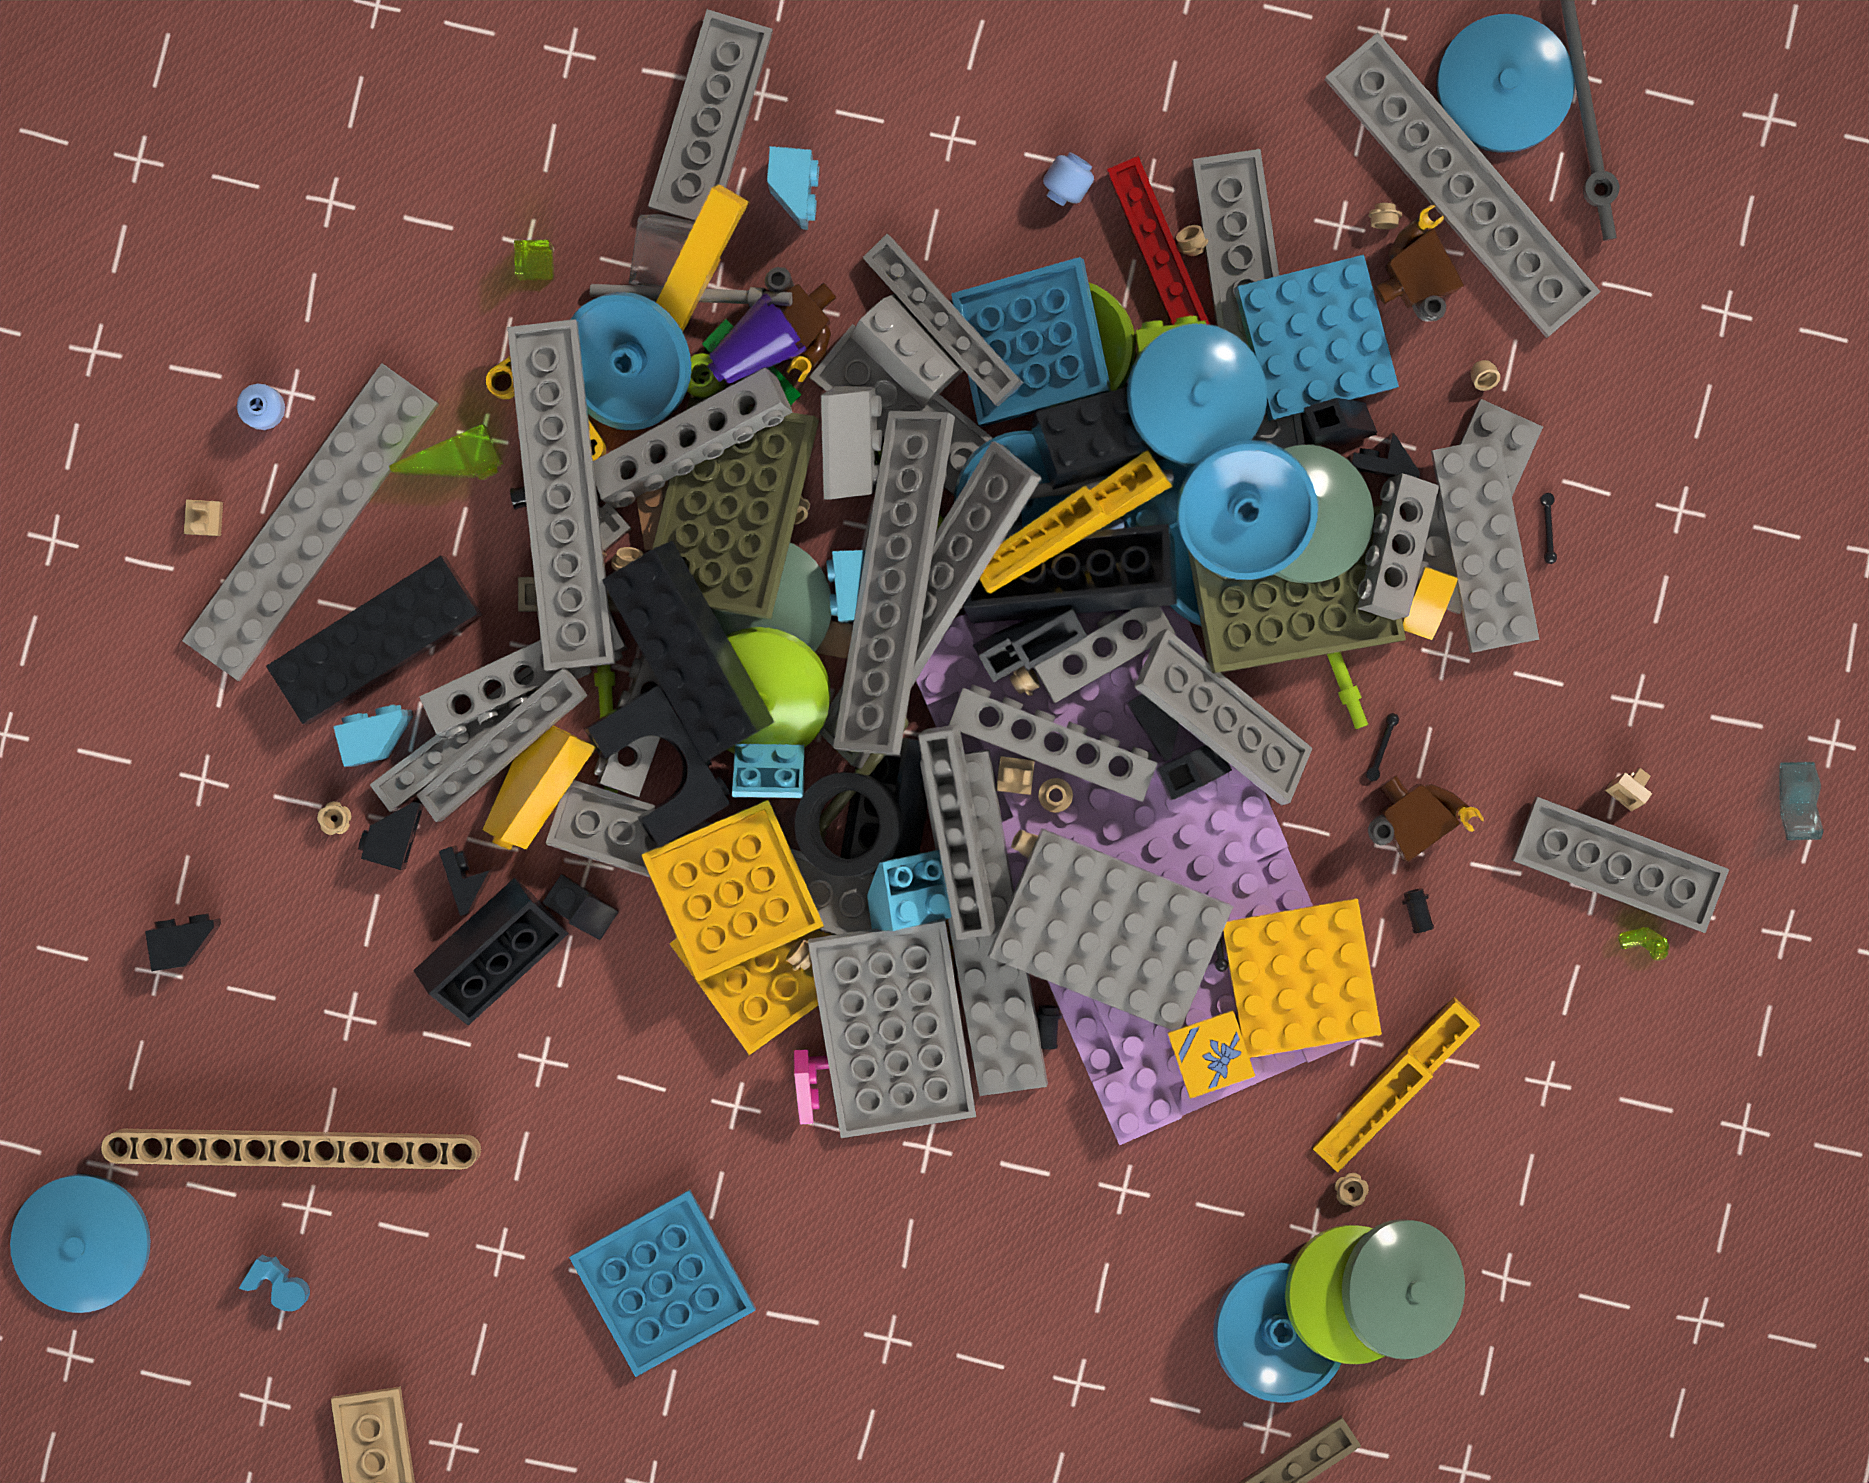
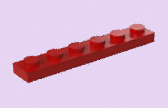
[1106,156,1210,325]

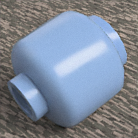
[1043,152,1094,206]
[237,383,285,430]

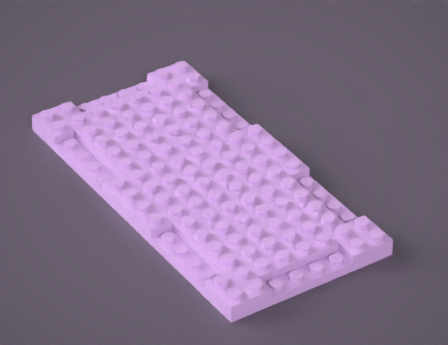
[916,605,1363,1145]

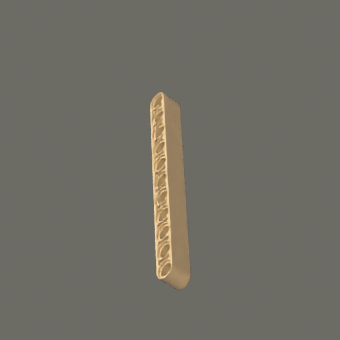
[101,1129,481,1169]

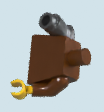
[1375,205,1464,322]
[764,267,836,382]
[1368,775,1484,862]

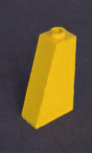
[482,725,595,850]

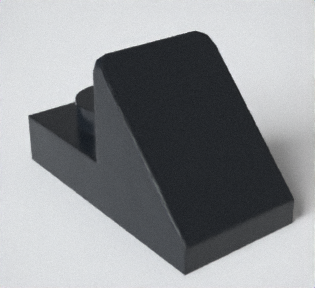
[1348,432,1420,479]
[439,845,493,916]
[542,874,619,940]

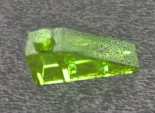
[389,424,504,480]

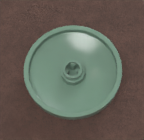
[1275,445,1374,583]
[711,543,832,652]
[1342,1219,1465,1359]

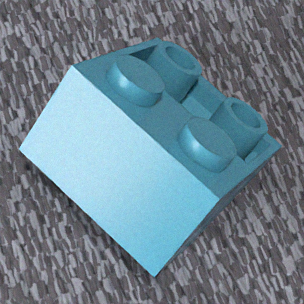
[767,146,819,230]
[827,550,866,623]
[333,705,413,767]
[732,744,805,798]
[867,850,952,931]

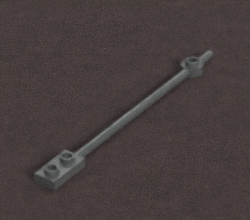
[1560,0,1620,241]

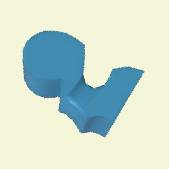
[238,1254,310,1311]

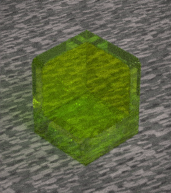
[514,240,554,280]

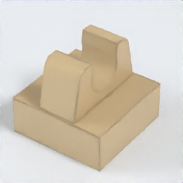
[184,499,223,537]
[996,756,1035,795]
[1605,768,1652,812]

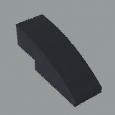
[972,607,1087,683]

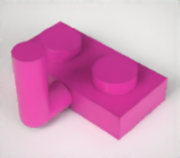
[794,1049,829,1125]

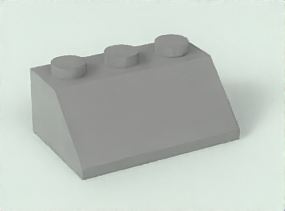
[850,294,964,408]
[821,386,883,499]

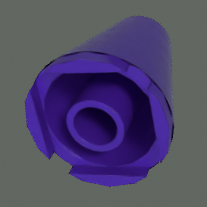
[707,293,807,384]

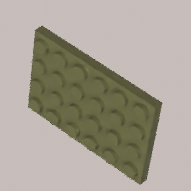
[653,398,819,619]
[1188,506,1406,674]

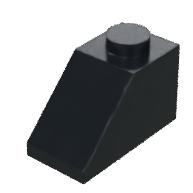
[1126,693,1179,761]
[358,802,424,870]

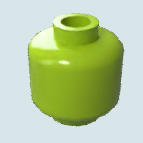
[687,353,727,400]

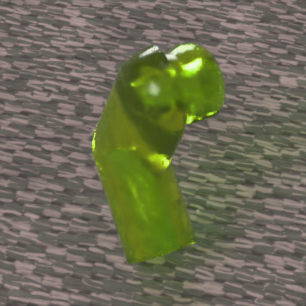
[1618,927,1669,961]

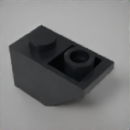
[1301,398,1377,449]
[1155,744,1232,800]
[145,913,221,972]

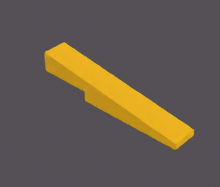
[656,184,749,333]
[979,450,1172,594]
[1313,997,1480,1172]

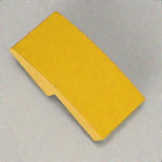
[1402,566,1458,640]

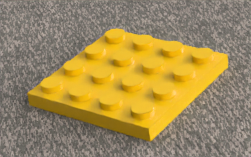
[641,800,824,983]
[1223,898,1382,1058]
[669,930,831,1055]

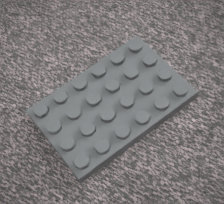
[988,828,1233,1031]
[808,918,976,1138]

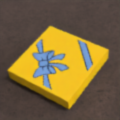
[1167,1010,1255,1099]

